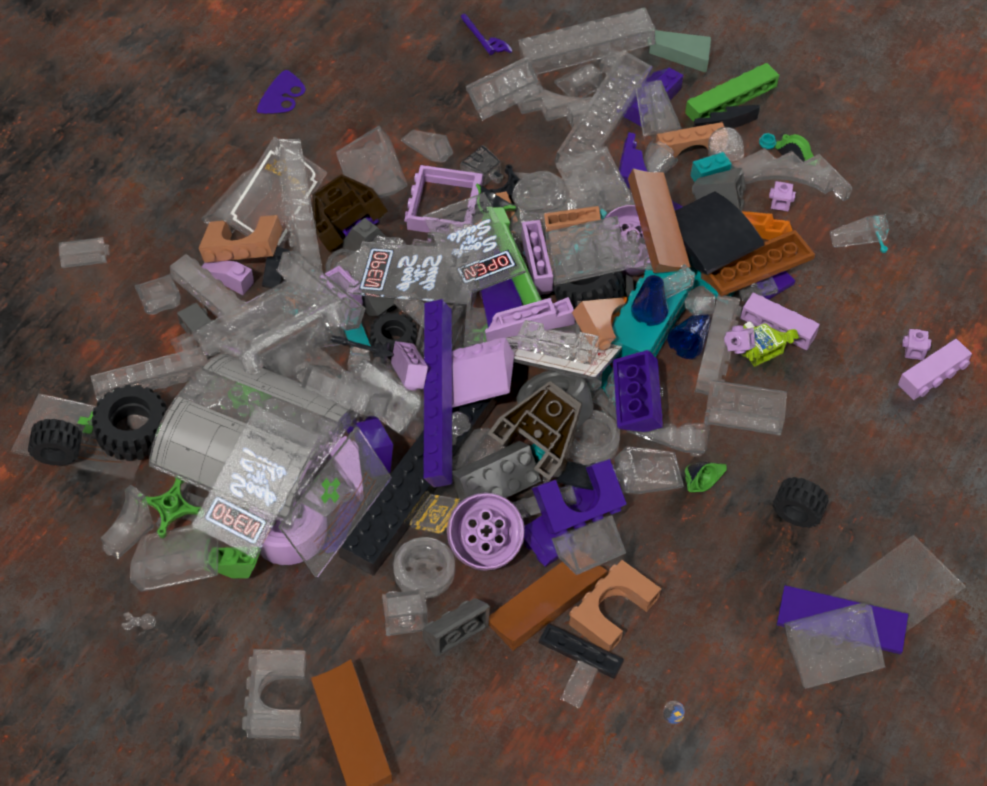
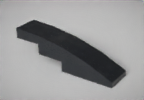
[693,105,760,130]

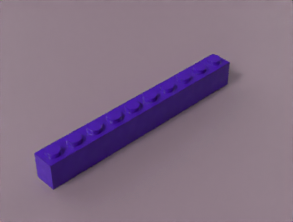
[424,299,452,487]

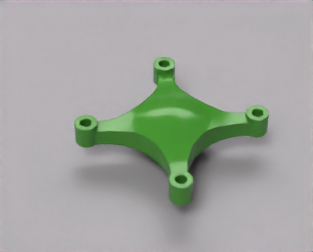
[137,474,205,538]

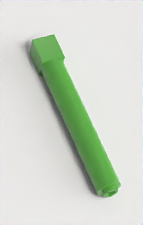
[482,207,542,305]

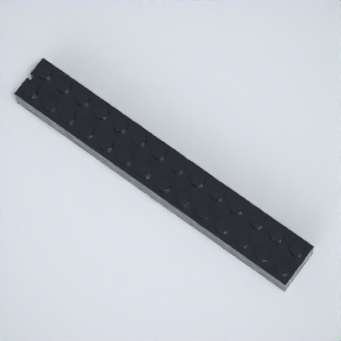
[338,361,518,576]

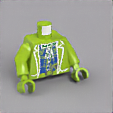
[741,322,799,367]

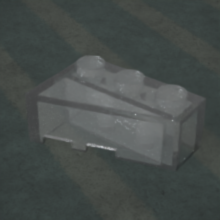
[635,80,682,137]

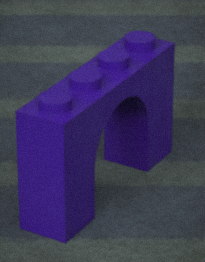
[532,459,627,536]

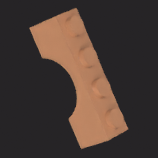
[655,122,728,161]

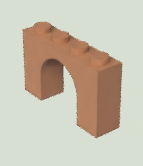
[199,215,283,263]
[569,560,661,652]

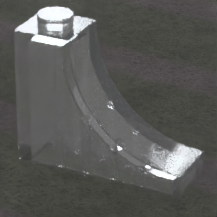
[101,485,154,559]

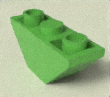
[203,547,261,578]

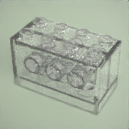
[342,359,424,440]

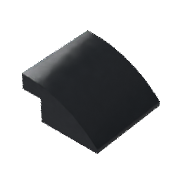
[675,191,764,274]

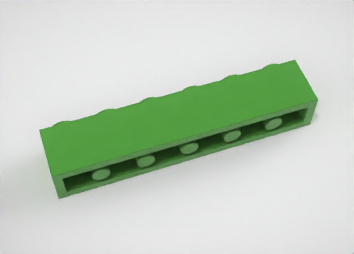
[685,63,779,122]

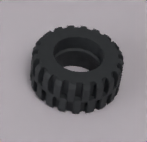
[553,250,625,309]
[92,385,168,461]

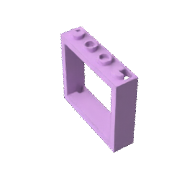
[404,165,483,238]

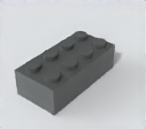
[452,441,541,502]

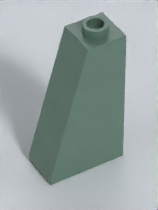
[647,30,711,72]

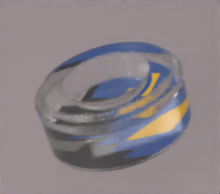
[663,701,685,724]

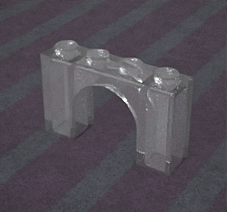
[242,649,306,739]

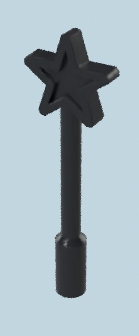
[331,335,394,363]

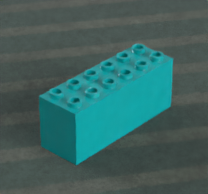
[609,265,695,363]

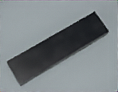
[539,623,624,679]

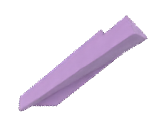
[485,297,575,341]

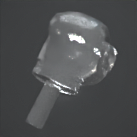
[452,411,471,445]

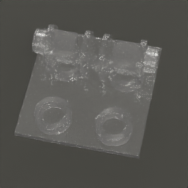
[622,230,653,270]

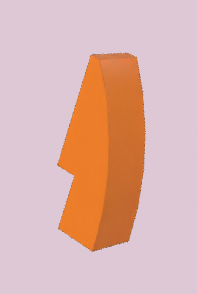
[742,211,793,240]

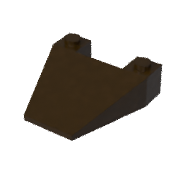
[312,174,389,252]
[488,381,582,481]

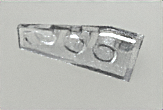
[627,423,710,456]

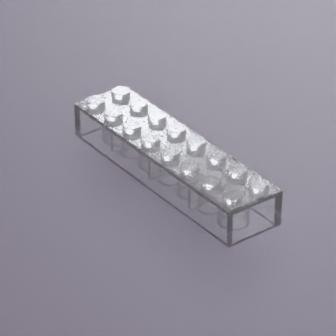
[518,7,656,77]
[554,50,653,179]

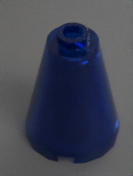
[631,275,669,326]
[667,311,711,359]

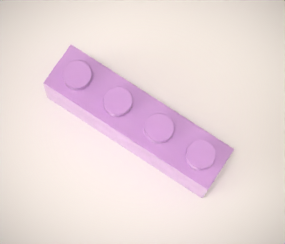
[521,220,553,292]
[740,293,820,350]
[898,339,972,400]
[391,341,428,390]

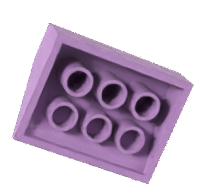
[452,337,514,407]

